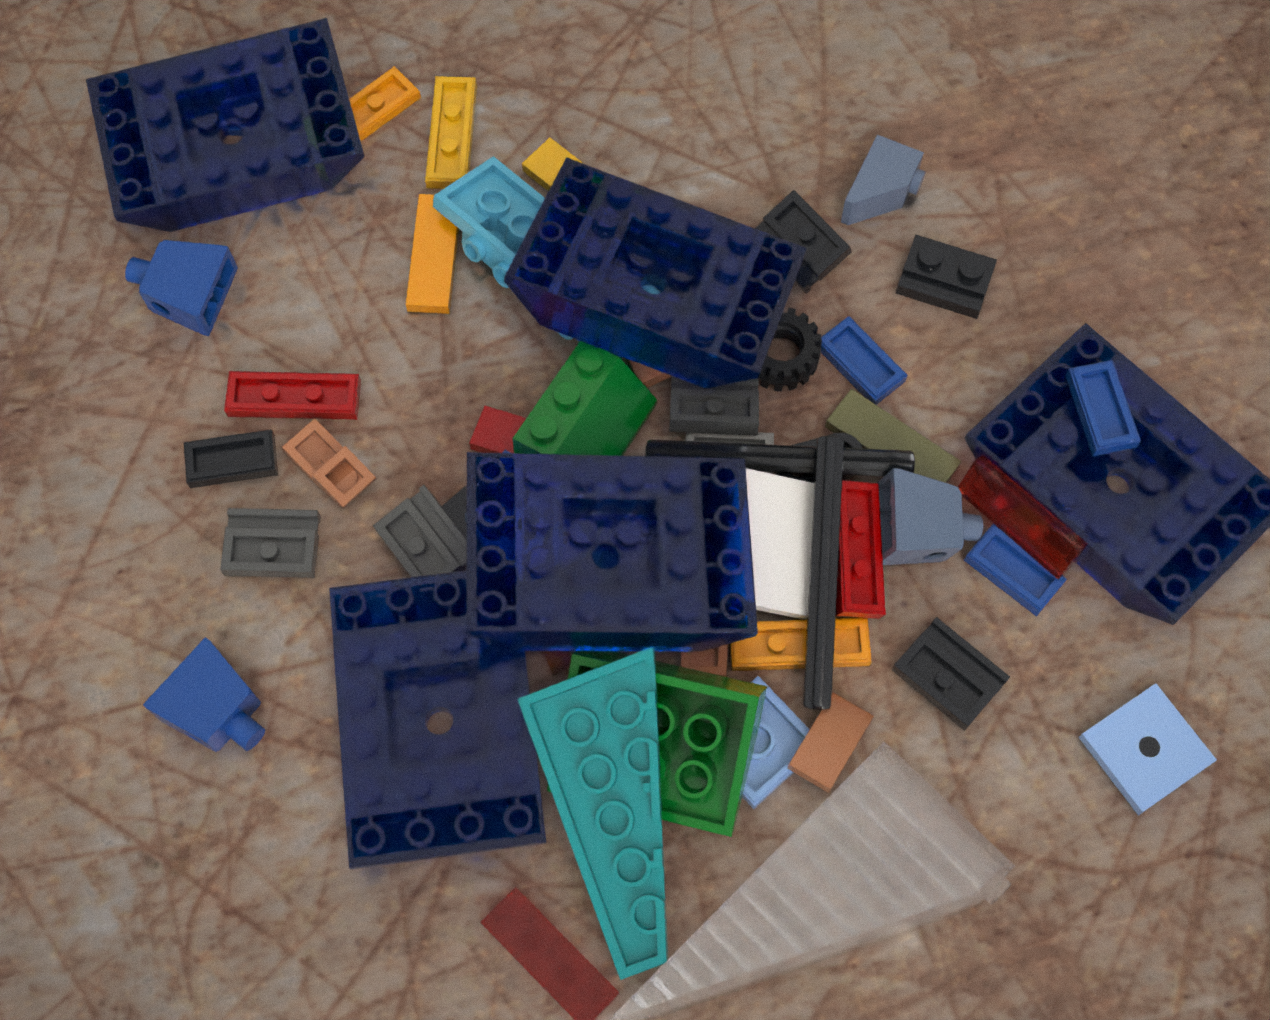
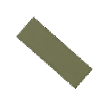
[825,389,961,483]

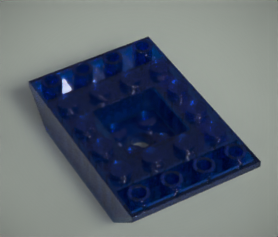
[86,18,365,232]
[504,157,807,389]
[965,323,1270,625]
[466,452,758,652]
[329,564,547,870]

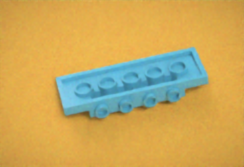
[433,156,678,359]

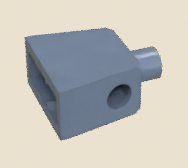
[877,468,983,565]

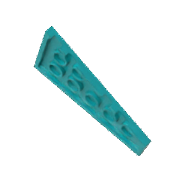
[517,647,668,980]

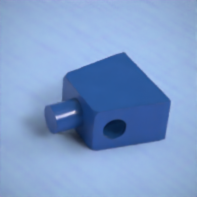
[125,240,238,336]
[143,637,265,752]

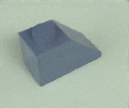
[841,135,926,225]

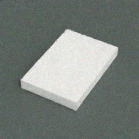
[717,467,814,620]

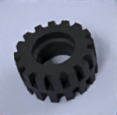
[742,307,822,391]

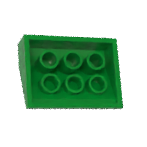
[547,645,767,837]

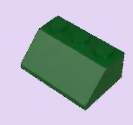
[512,339,657,504]

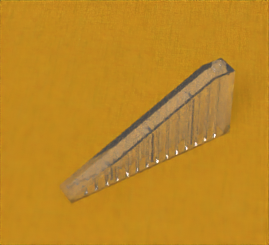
[609,741,1015,1020]

